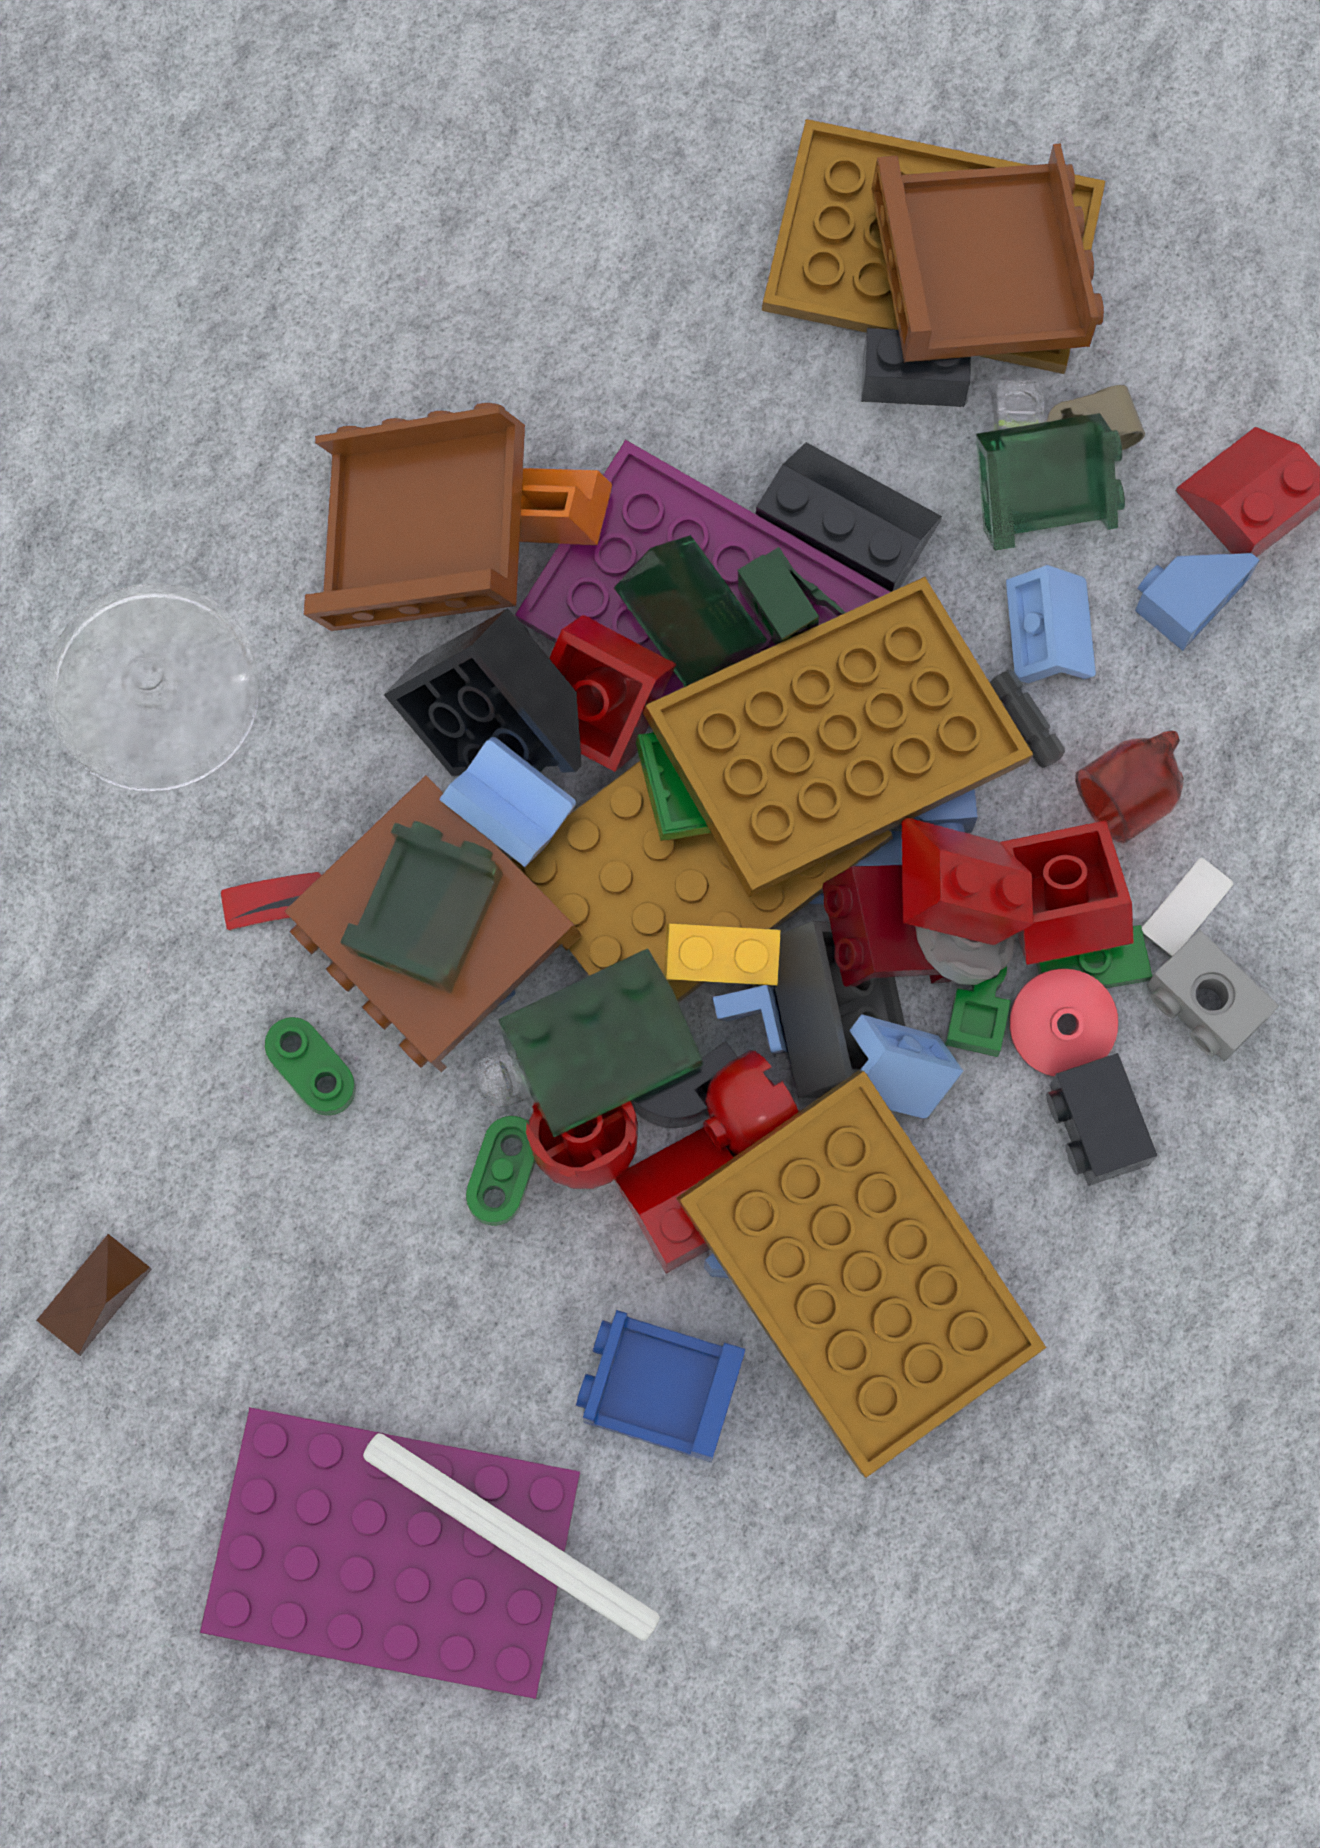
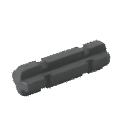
[990,670,1065,768]

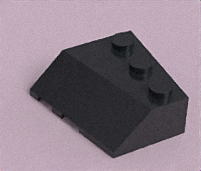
[384,608,582,776]

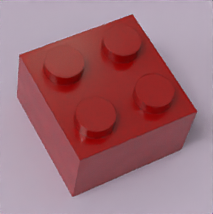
[549,615,676,772]
[1000,820,1133,965]

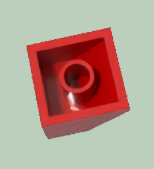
[1176,427,1320,557]
[902,818,1033,945]
[614,1127,734,1273]

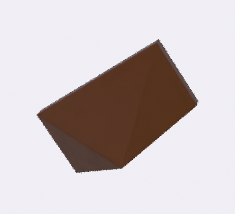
[36,1234,152,1356]

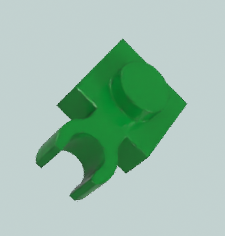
[945,966,1011,1057]

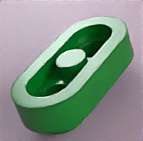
[265,1017,356,1116]
[466,1116,536,1226]

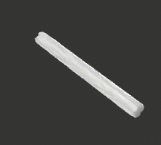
[363,1433,660,1641]

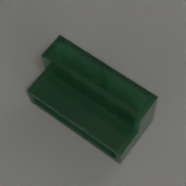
[614,535,767,687]

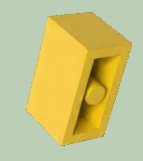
[664,923,781,986]

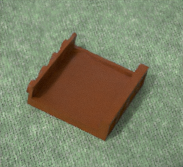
[871,143,1104,362]
[304,403,525,631]
[285,775,582,1072]

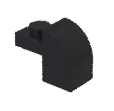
[611,1038,738,1128]

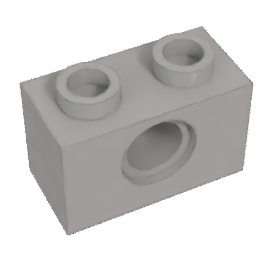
[1147,930,1279,1062]

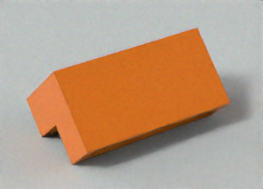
[519,468,612,545]

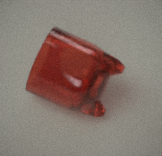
[1075,730,1184,844]

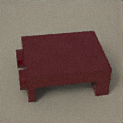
[822,865,952,987]

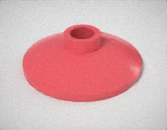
[1009,969,1118,1077]

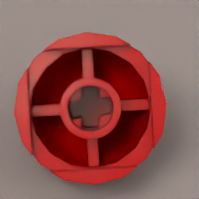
[703,1050,799,1156]
[526,1076,638,1189]

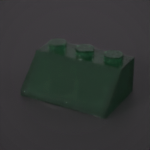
[498,948,703,1137]

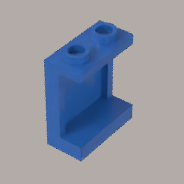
[576,1310,746,1463]

